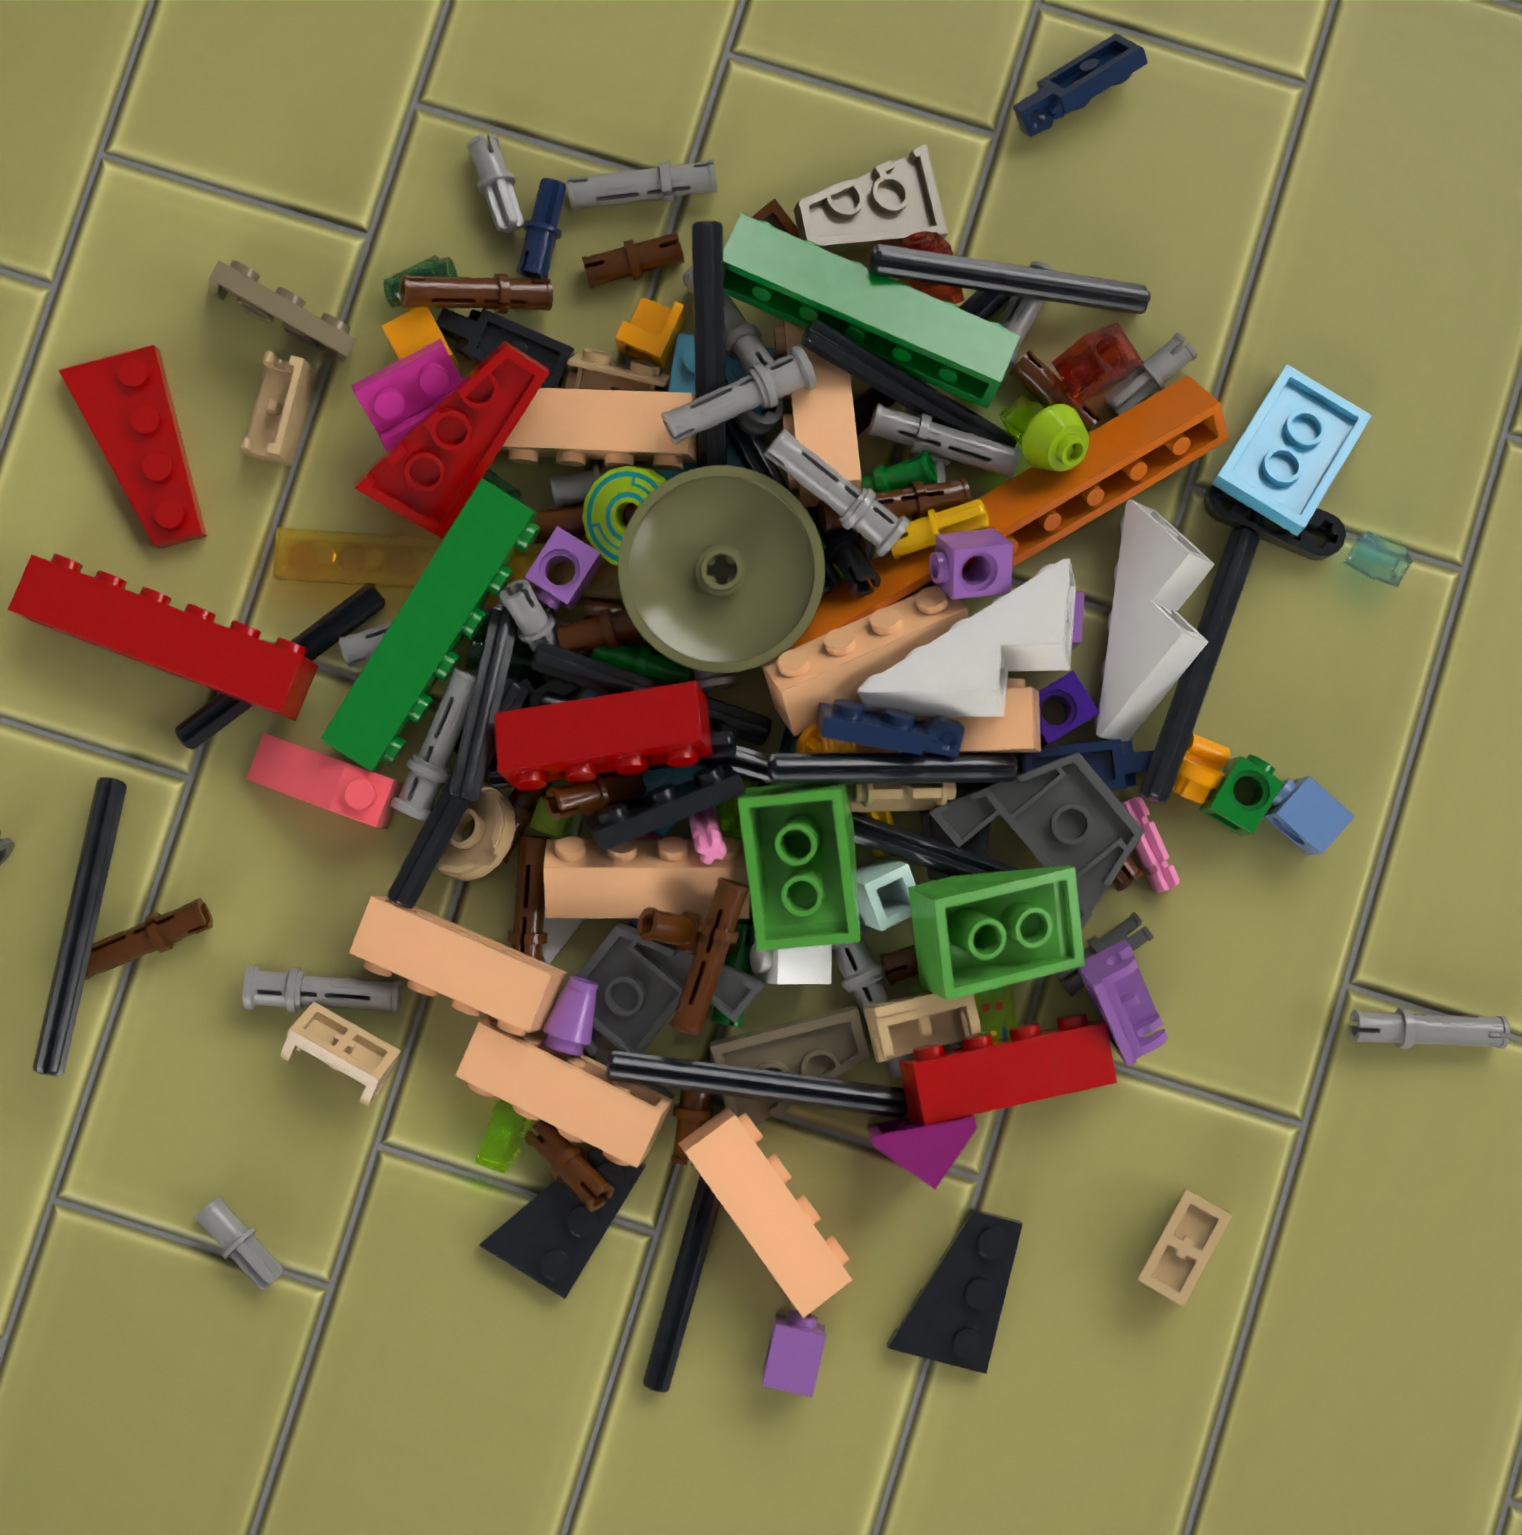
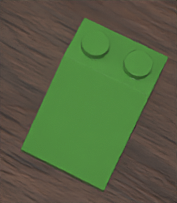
[738,784,861,951]
[908,865,1085,1001]

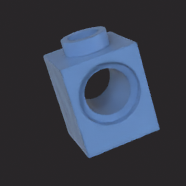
[1264,776,1355,855]

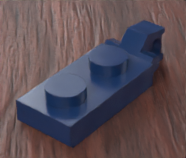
[1013,33,1148,137]
[816,699,965,757]
[1019,739,1154,791]

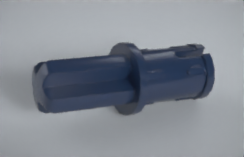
[517,178,566,279]

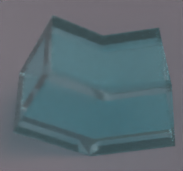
[1344,531,1413,587]

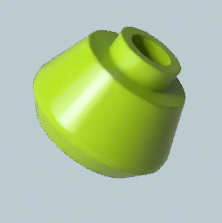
[1022,404,1089,471]

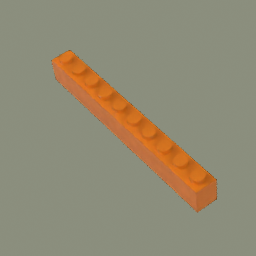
[786,375,1229,651]

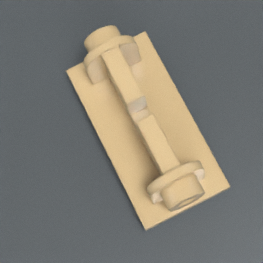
[565,348,671,392]
[848,783,956,812]

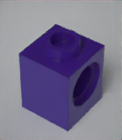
[1039,670,1100,747]

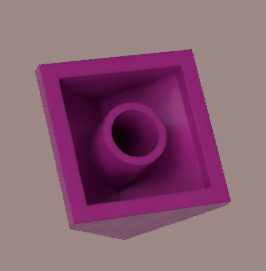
[866,1115,977,1189]

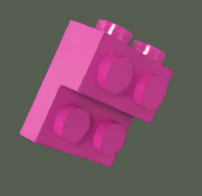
[351,339,462,451]

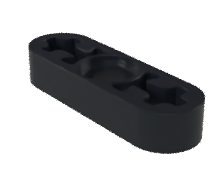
[1204,484,1346,561]

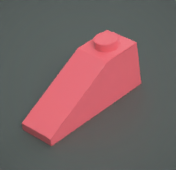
[246,733,404,830]

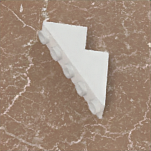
[1095,499,1215,742]
[858,559,1076,717]

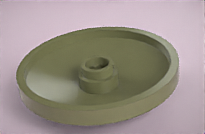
[618,465,825,673]

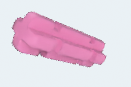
[1122,797,1180,893]
[688,806,727,864]

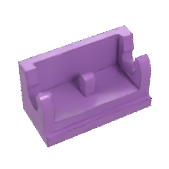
[1077,939,1168,1066]

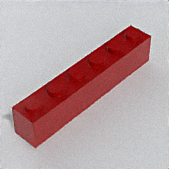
[8,553,319,721]

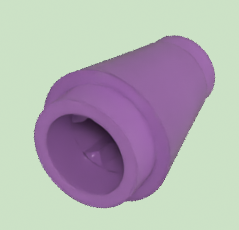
[542,976,598,1055]

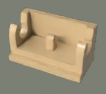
[240,351,316,467]
[863,991,981,1062]
[280,1001,401,1107]
[1137,1189,1233,1307]

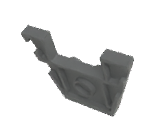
[929,752,1144,929]
[556,922,766,1099]

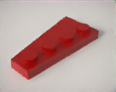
[354,341,549,539]
[59,345,207,549]

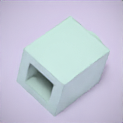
[856,857,916,931]

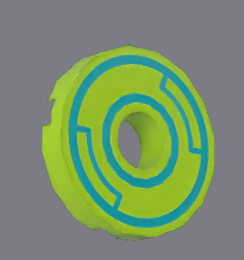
[582,466,667,565]

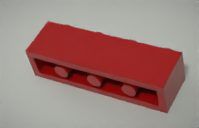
[494,681,712,790]
[898,1013,1117,1126]

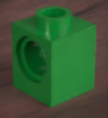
[1199,754,1284,836]

